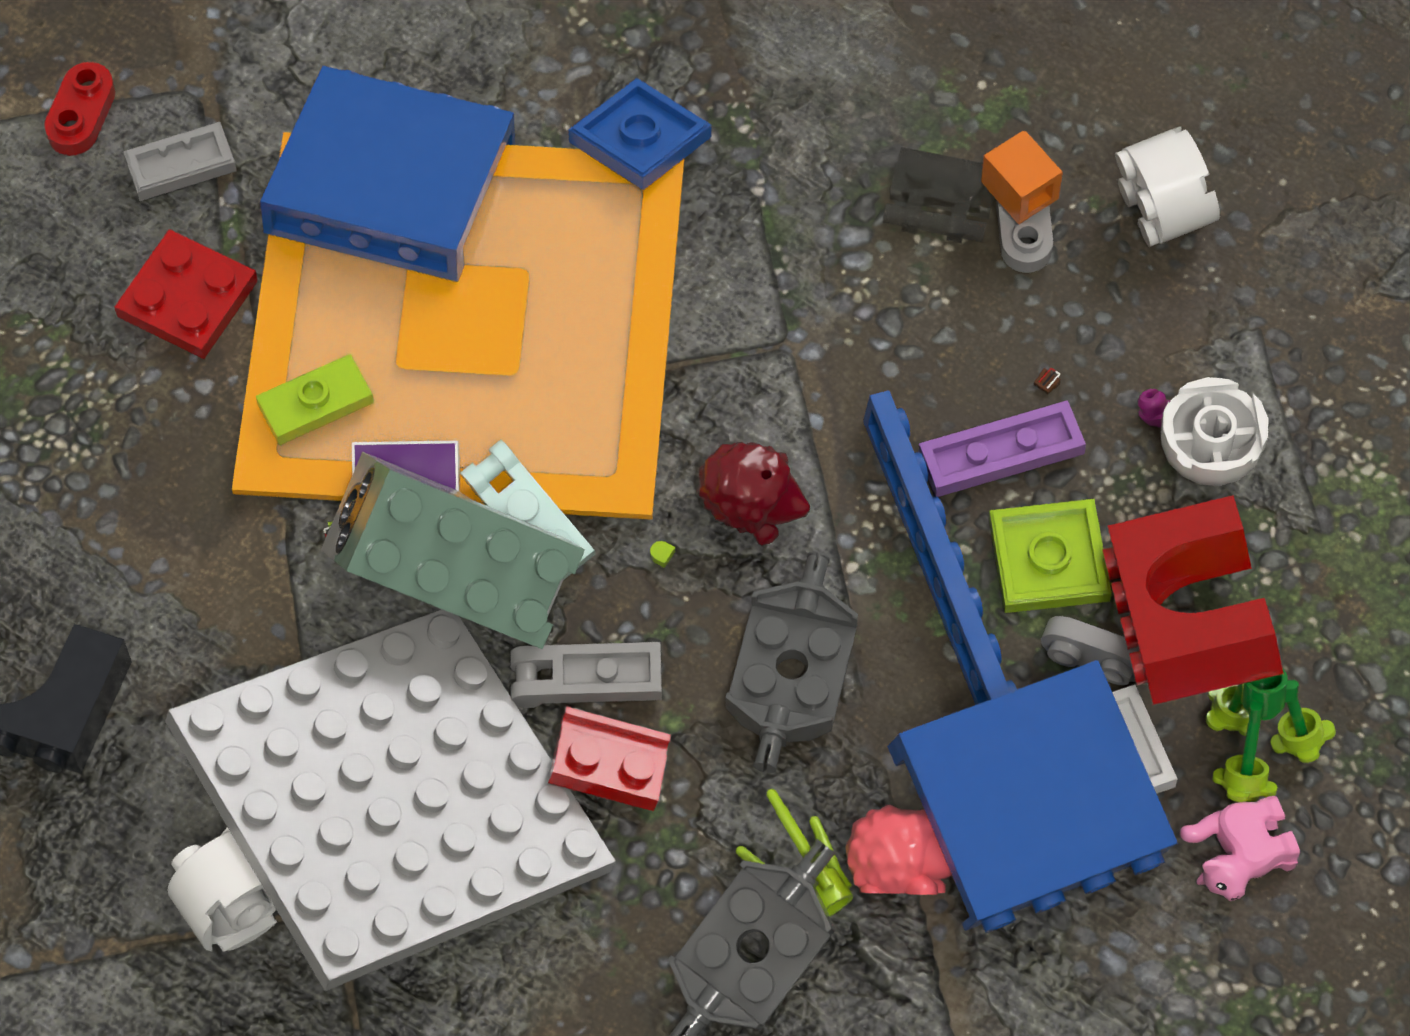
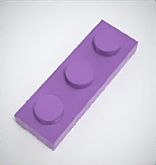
[918,400,1086,497]

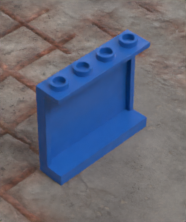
[260,66,515,282]
[887,660,1178,933]

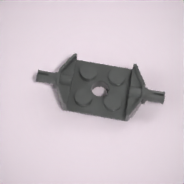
[725,551,858,773]
[668,839,836,1036]

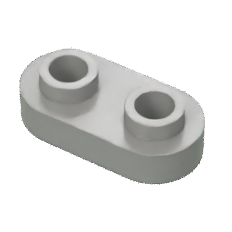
[996,201,1053,273]
[1041,616,1139,685]

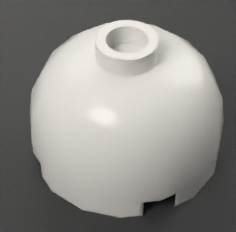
[1161,377,1268,486]

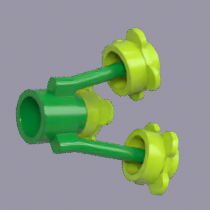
[1205,669,1336,802]

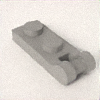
[510,642,662,708]

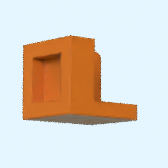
[981,131,1063,225]

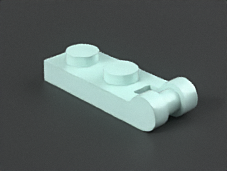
[460,440,596,580]

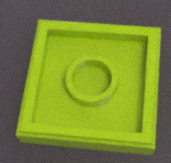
[989,499,1112,613]

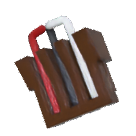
[1034,368,1061,394]

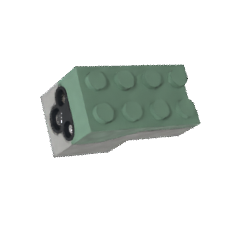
[321,452,585,649]

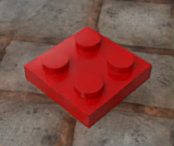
[114,229,258,359]

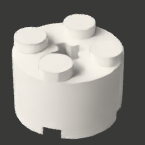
[1115,126,1220,247]
[168,827,277,952]

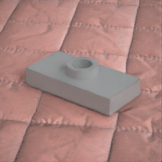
[123,122,237,201]

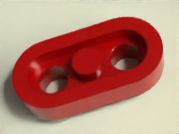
[45,62,115,156]

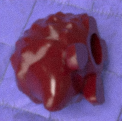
[698,442,810,545]

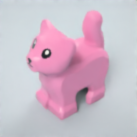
[1180,796,1300,901]

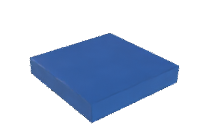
[569,78,711,190]

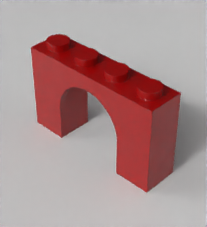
[1102,495,1284,705]

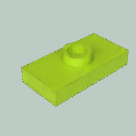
[256,353,374,446]

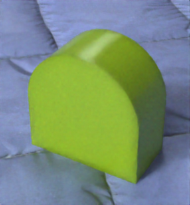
[650,541,676,568]

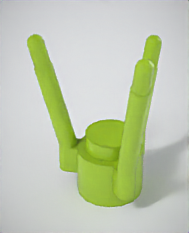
[736,789,854,917]

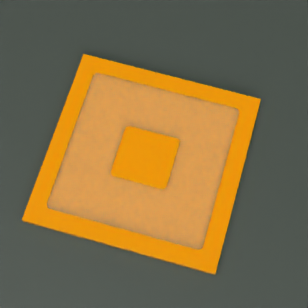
[232,132,685,520]

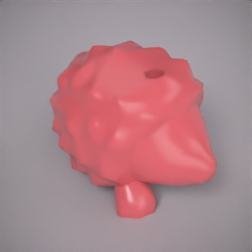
[845,805,952,895]

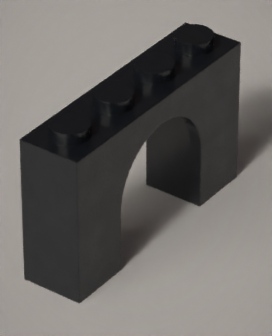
[0,624,132,774]

